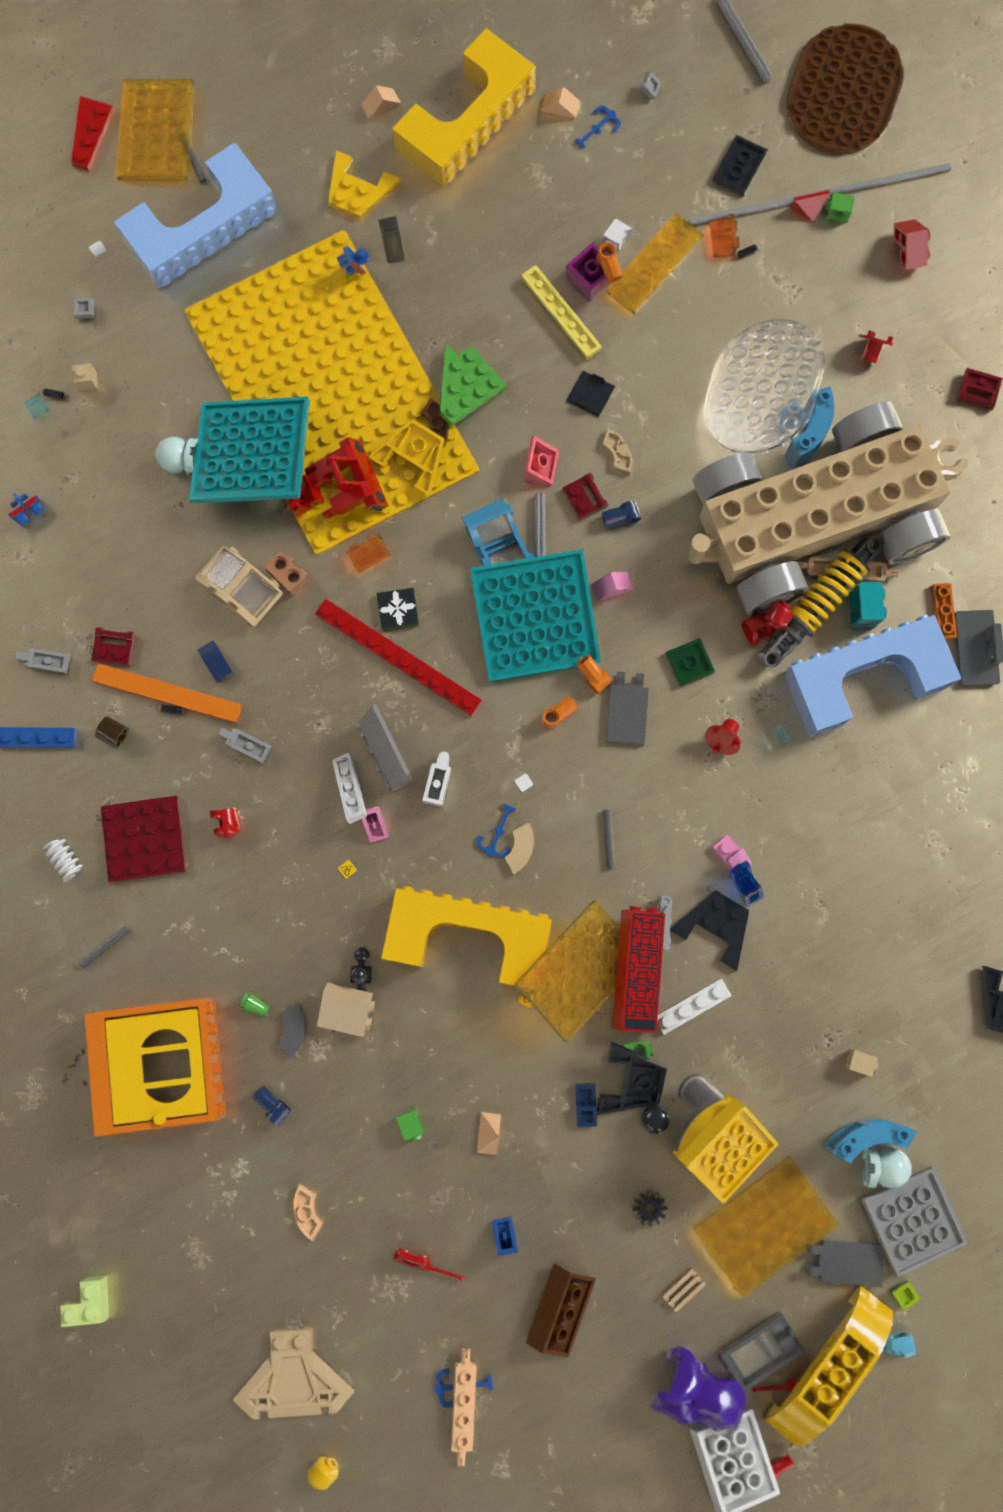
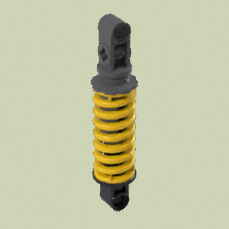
[758,535,883,668]

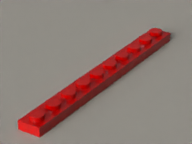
[315,598,482,717]

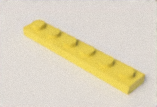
[521,265,602,360]

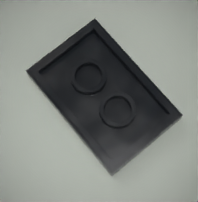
[712,135,768,197]

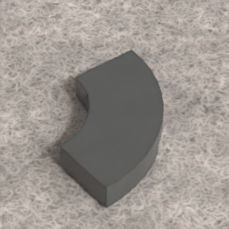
[277,1002,306,1058]

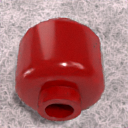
[765,601,794,631]

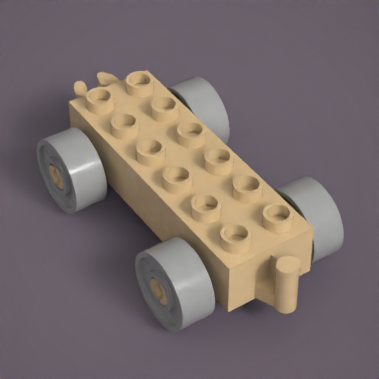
[688,402,969,616]

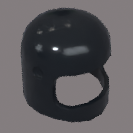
[641,1105,670,1135]

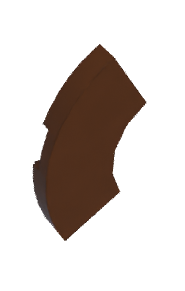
[421,398,449,448]

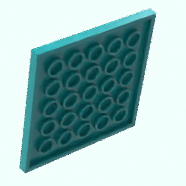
[189,396,310,503]
[470,549,601,681]

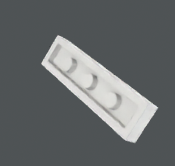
[332,753,367,824]
[657,978,732,1035]

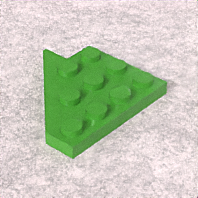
[439,344,507,427]

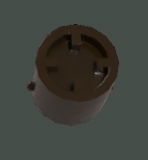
[95,716,129,749]

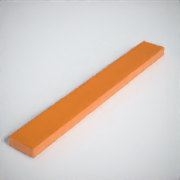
[92,663,243,724]

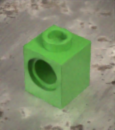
[825,192,855,222]
[622,1040,653,1058]
[396,1109,425,1142]

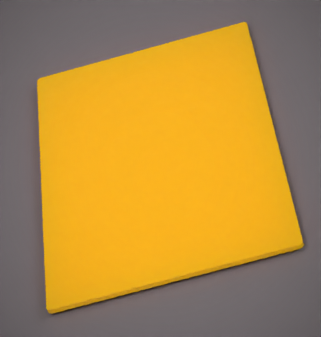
[185,230,479,555]

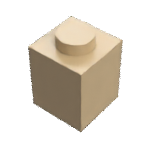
[72,363,98,391]
[845,1049,878,1077]

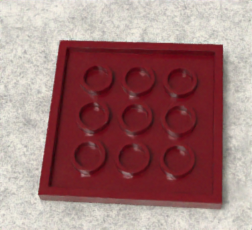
[101,795,187,883]

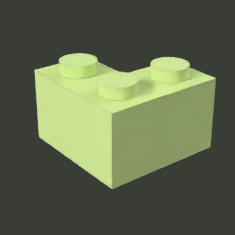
[61,1276,109,1327]

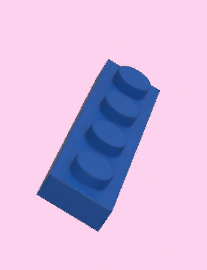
[0,727,77,748]

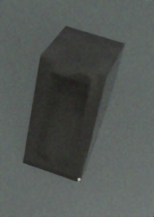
[378,216,405,263]

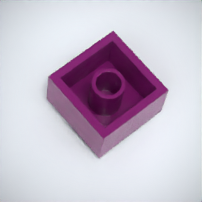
[566,242,610,300]

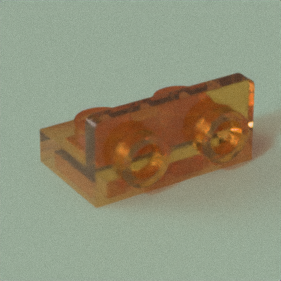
[709,214,740,258]
[346,533,391,574]

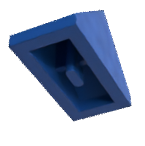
[492,1217,518,1257]

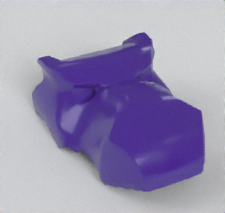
[650,1346,746,1431]

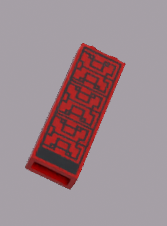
[612,906,666,1033]

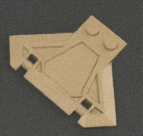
[233,1328,355,1419]

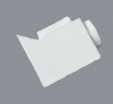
[602,218,632,250]

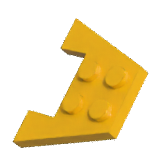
[328,150,401,219]
[368,419,445,497]

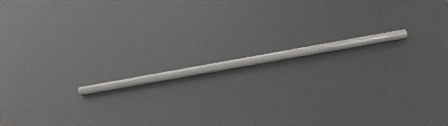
[689,163,951,226]

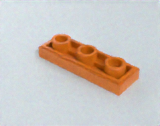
[931,583,958,640]

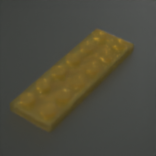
[607,213,704,315]

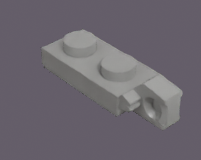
[15,648,70,674]
[218,728,272,763]
[657,896,673,951]

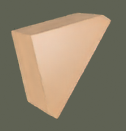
[361,85,401,120]
[541,86,580,119]

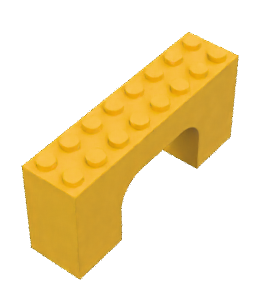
[392,28,536,187]
[381,886,552,991]

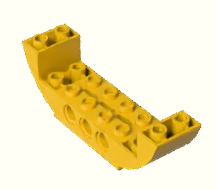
[763,1285,893,1447]

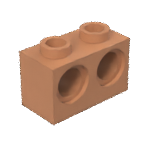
[264,551,309,597]

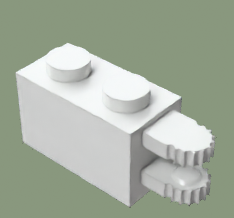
[423,752,451,808]

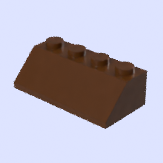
[526,1263,596,1358]

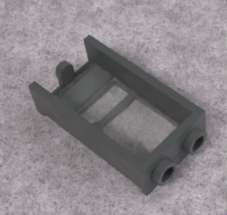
[719,1311,806,1392]

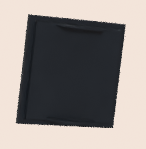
[566,370,615,418]

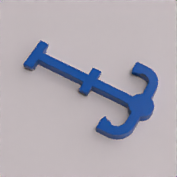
[575,105,621,149]
[477,803,516,858]
[434,1368,493,1408]

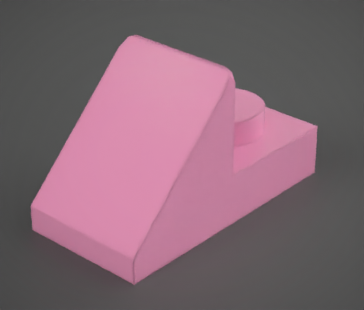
[712,835,752,877]

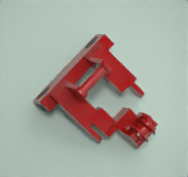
[283,437,389,519]

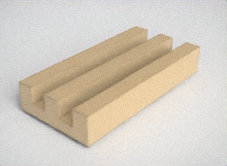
[662,1268,706,1313]

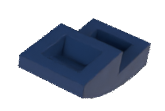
[197,640,234,683]
[575,1083,597,1127]

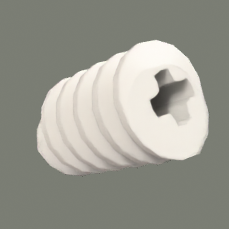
[42,839,83,882]

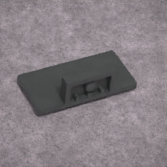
[955,610,1003,686]

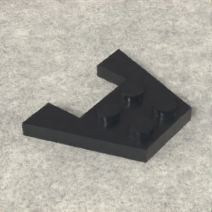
[670,890,749,971]
[982,966,1003,1033]
[597,1041,667,1115]

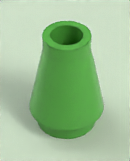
[239,993,269,1017]

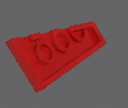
[71,96,115,171]

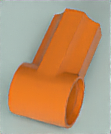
[596,242,624,283]
[576,655,612,694]
[541,696,579,729]

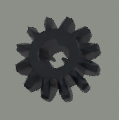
[633,1190,667,1227]

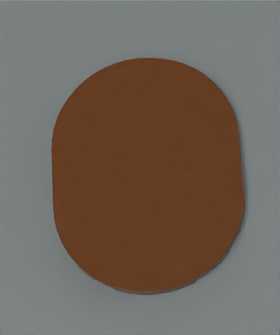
[786,23,904,154]

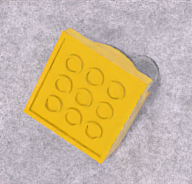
[673,1074,779,1204]

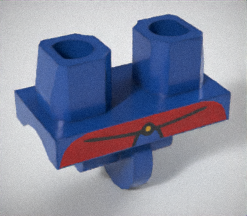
[337,246,370,276]
[8,493,44,526]

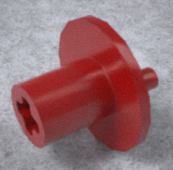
[858,330,894,364]
[705,719,741,755]

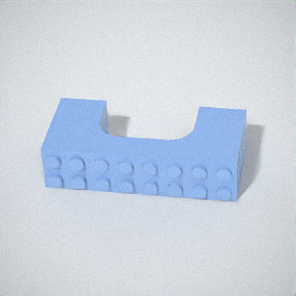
[114,142,277,288]
[784,615,962,738]

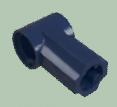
[602,500,642,528]
[251,1086,292,1127]

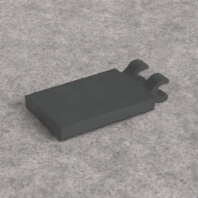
[606,672,649,745]
[806,1238,884,1287]

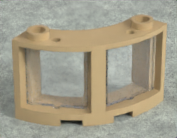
[194,545,283,627]

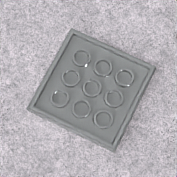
[861,1167,968,1278]

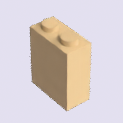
[317,983,375,1037]

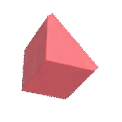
[524,436,559,485]

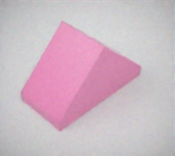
[592,572,633,602]
[362,806,389,843]

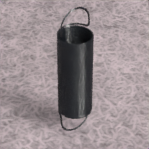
[734,243,761,259]
[38,388,69,399]
[156,704,187,715]

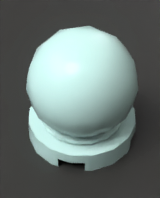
[155,436,199,476]
[861,1146,911,1189]

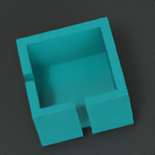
[849,582,887,629]

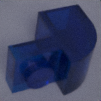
[729,860,764,907]

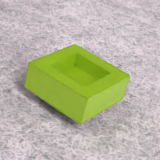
[891,1280,921,1311]

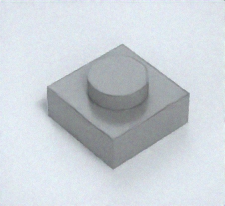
[640,71,661,99]
[74,297,94,319]

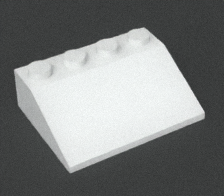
[689,1409,780,1512]

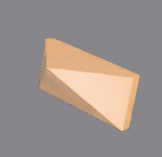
[477,1112,501,1155]

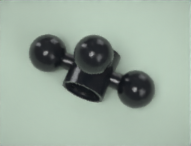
[350,947,372,992]

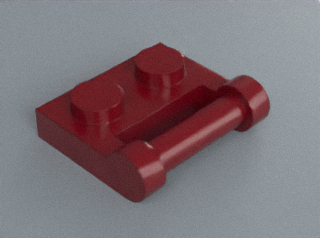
[956,368,1003,410]
[562,473,609,521]
[91,627,135,666]

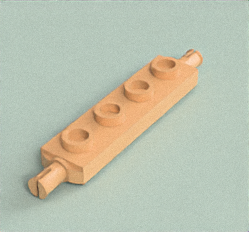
[796,557,899,583]
[451,1348,476,1466]

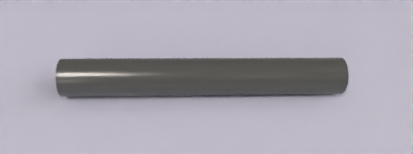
[179,135,207,183]
[603,810,615,868]
[79,925,130,969]

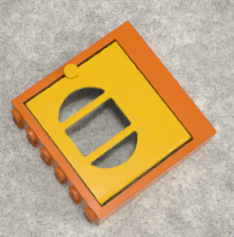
[85,998,226,1137]

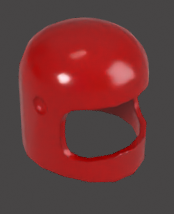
[741,612,775,646]
[209,808,241,839]

